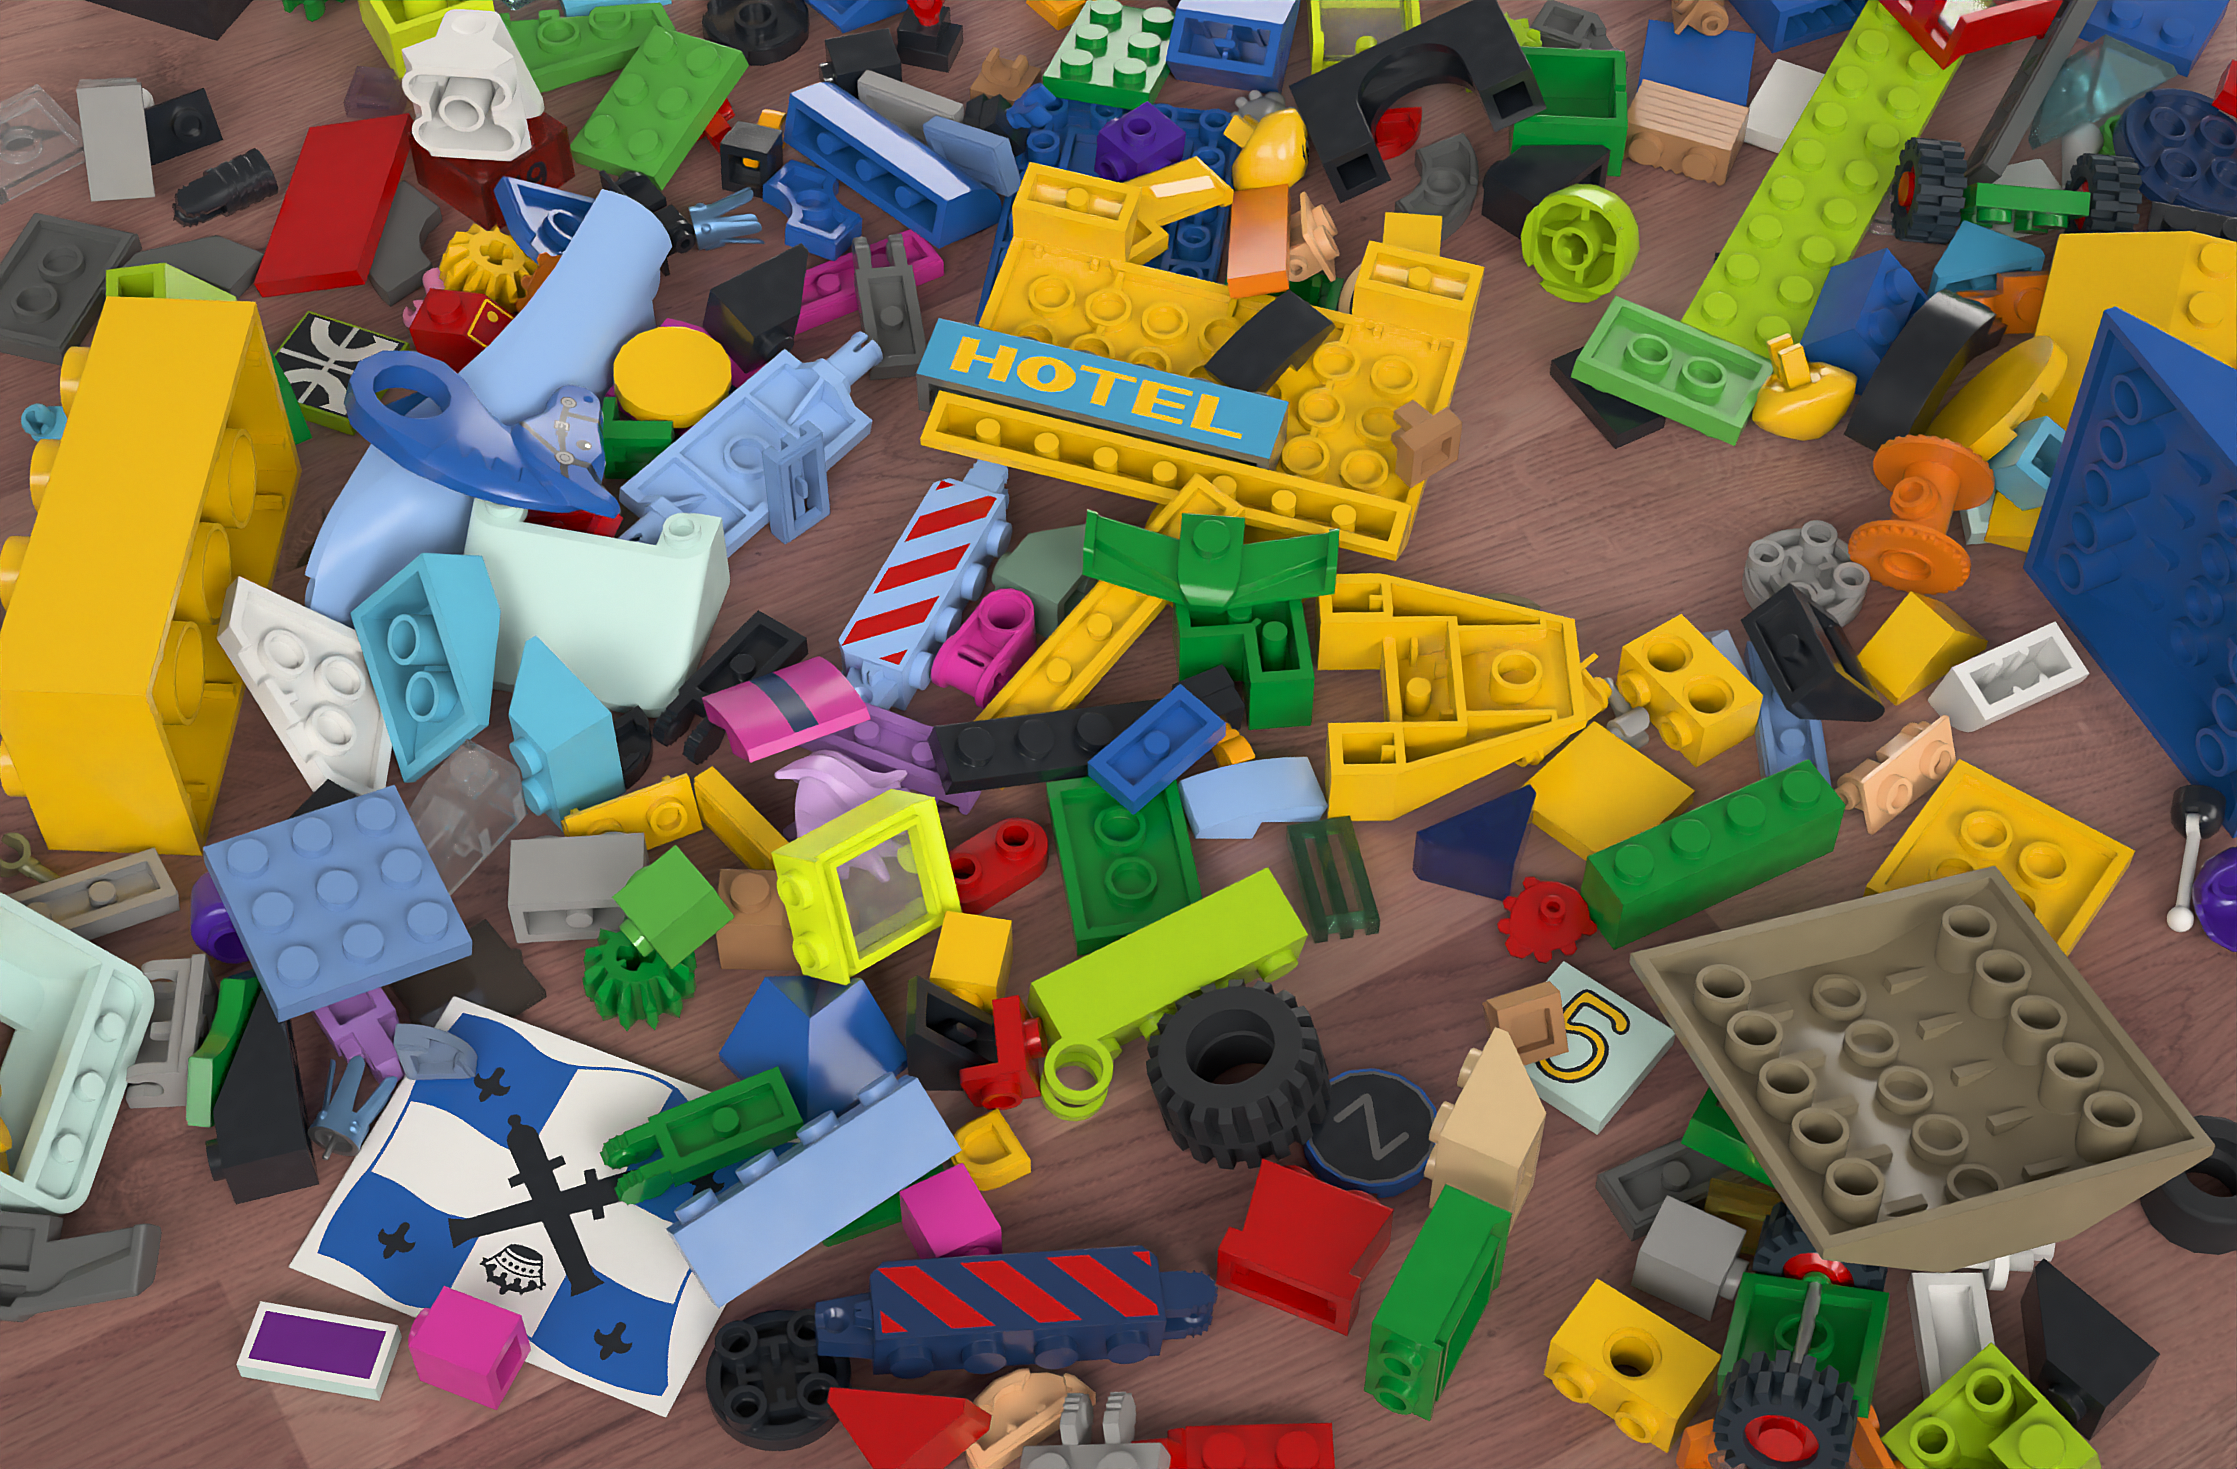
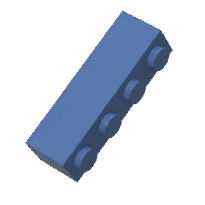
[666,1072,962,1308]

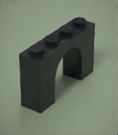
[1289,0,1547,204]

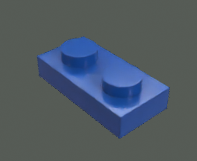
[1087,684,1226,815]

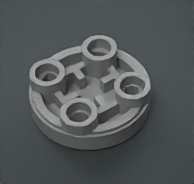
[1742,520,1870,627]

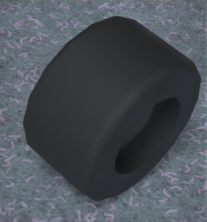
[2140,1115,2237,1255]

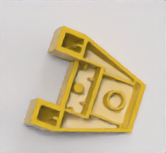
[1314,573,1587,821]

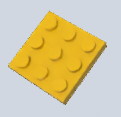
[1863,759,2135,957]

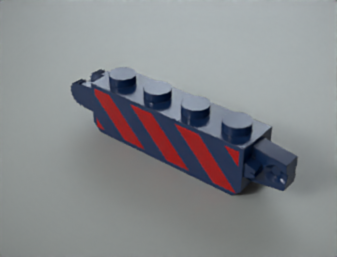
[814,1245,1218,1379]

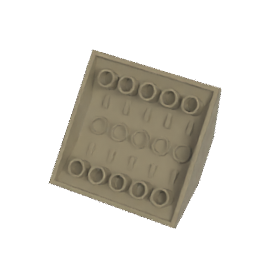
[1629,866,2215,1273]

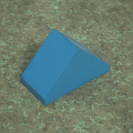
[1927,220,2045,299]

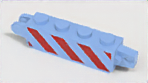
[838,459,1012,711]

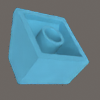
[508,636,626,832]

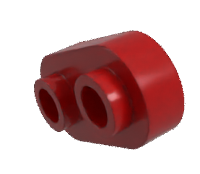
[948,817,1049,915]

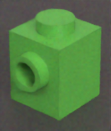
[612,845,735,969]

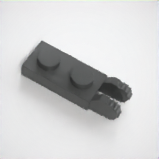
[852,234,927,380]

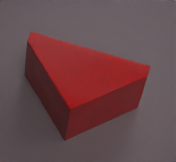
[827,1387,992,1469]

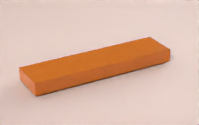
[1227,184,1291,299]

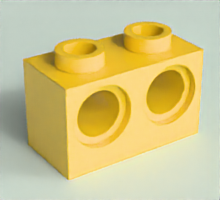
[1616,614,1763,768]

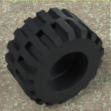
[1146,979,1331,1170]

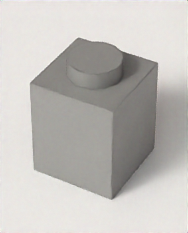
[1631,1195,1750,1321]

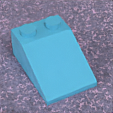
[350,553,501,783]

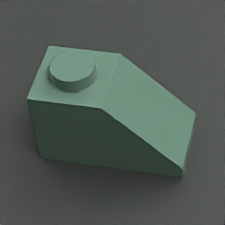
[992,519,1117,638]

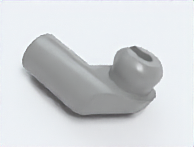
[2062,122,2104,190]

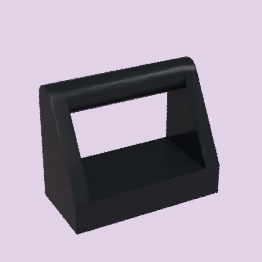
[1741,583,1885,722]

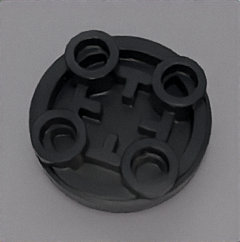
[706,1309,852,1451]

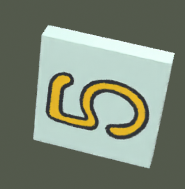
[1524,961,1675,1135]

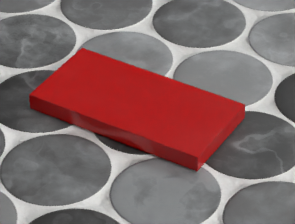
[254,113,414,298]

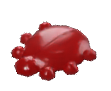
[1497,876,1597,964]

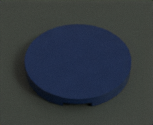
[2113,88,2237,218]

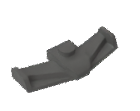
[0,1211,162,1323]

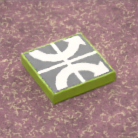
[274,311,411,436]

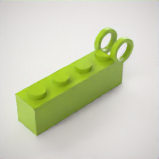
[1026,867,1308,1121]

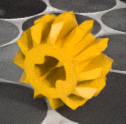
[439,223,539,313]

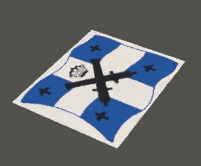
[289,996,801,1417]

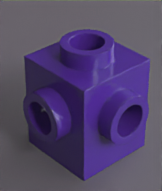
[1094,101,1186,183]

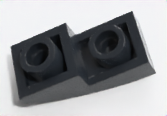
[1204,290,1336,394]

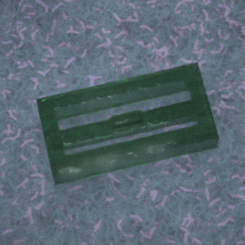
[1286,816,1380,944]

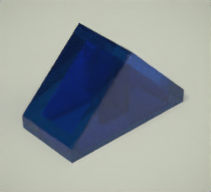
[1412,784,1537,901]

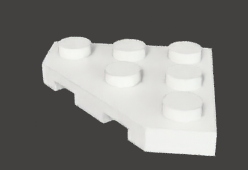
[217,576,392,796]

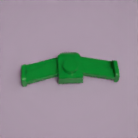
[1082,509,1340,613]

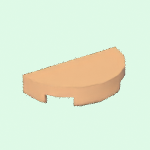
[965,1368,1096,1469]

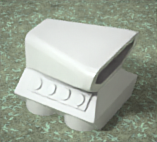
[401,9,545,161]

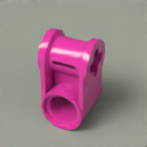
[931,588,1037,710]

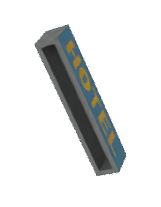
[916,318,1289,471]

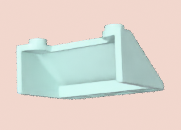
[463,498,730,718]

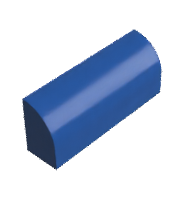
[783,82,1002,249]

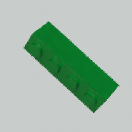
[1580,759,1846,950]

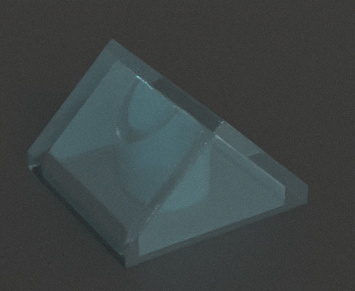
[2028,34,2178,150]

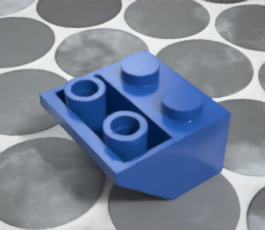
[1165,0,1301,94]
[1800,248,1929,396]

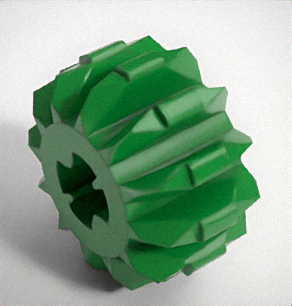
[582,916,697,1032]

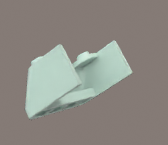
[0,892,155,1217]

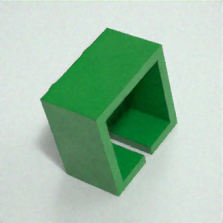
[1509,46,1628,177]

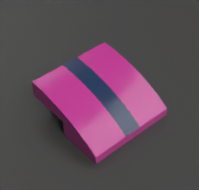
[702,656,871,763]

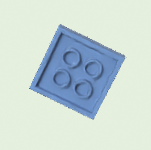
[203,785,472,1023]

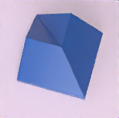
[719,976,908,1125]

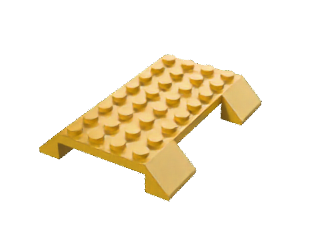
[920,162,1485,561]

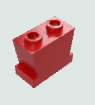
[1216,1158,1394,1336]

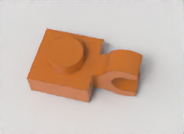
[1956,270,2050,334]

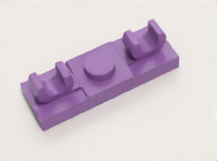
[798,702,981,815]

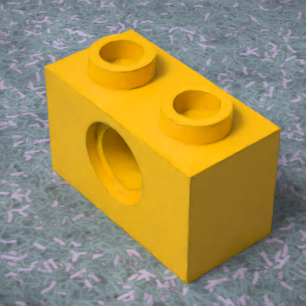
[1544,1278,1722,1453]

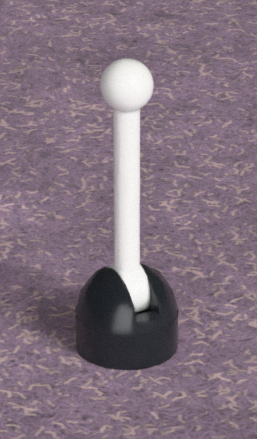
[2167,785,2227,932]

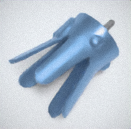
[688,187,765,251]
[308,1055,397,1160]

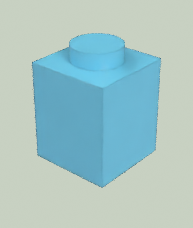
[1987,416,2066,511]

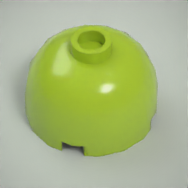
[1521,184,1640,303]

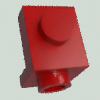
[959,995,1048,1110]

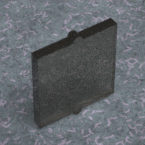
[388,919,547,1028]

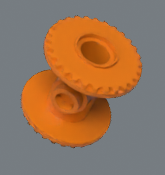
[1848,434,1995,595]

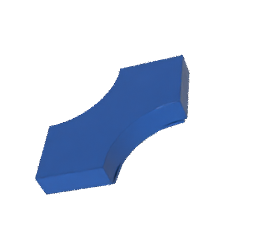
[763,159,863,261]

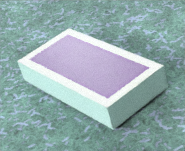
[236,1301,402,1401]

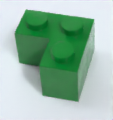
[1172,599,1315,730]

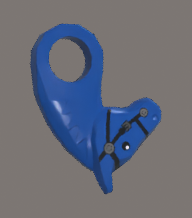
[344,350,620,519]

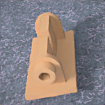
[1289,191,1339,282]
[1834,715,1956,835]

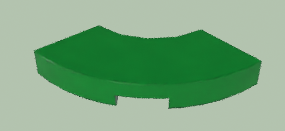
[186,969,262,1127]

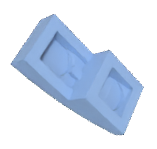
[1178,757,1328,839]

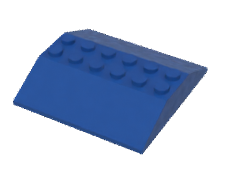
[2023,306,2237,838]

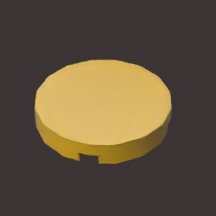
[614,327,731,428]

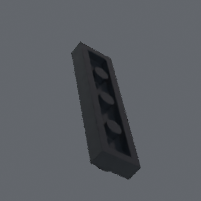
[927,698,1163,795]

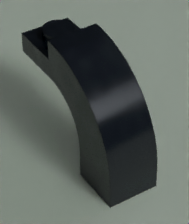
[1844,288,2008,452]

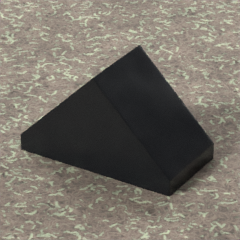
[905,975,998,1091]

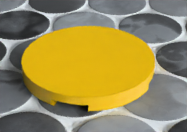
[1925,336,2067,462]

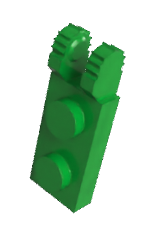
[600,1066,804,1206]

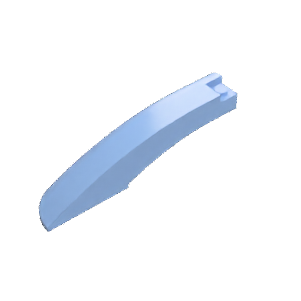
[304,189,672,630]

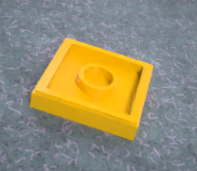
[1511,721,1695,861]

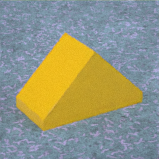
[1857,591,1988,706]

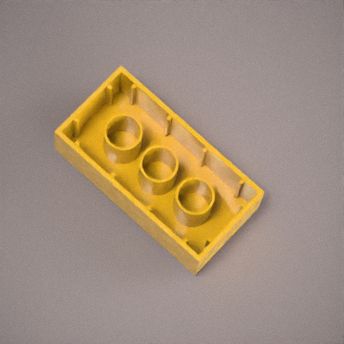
[0,296,302,856]

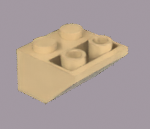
[1424,1027,1546,1236]

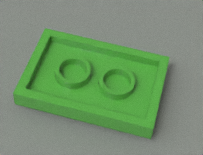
[568,25,749,191]
[1571,295,1774,446]

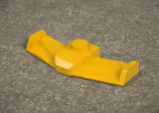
[1123,156,1234,266]

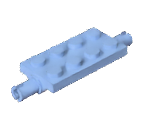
[617,331,883,558]

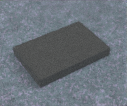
[0,213,142,366]

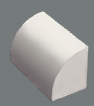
[1928,621,2090,732]

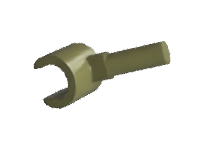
[0,832,61,884]

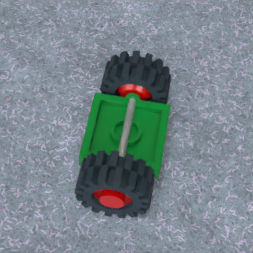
[1890,137,2142,245]
[1712,1201,1890,1469]

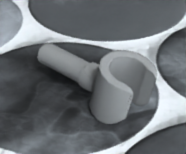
[1604,677,1650,750]

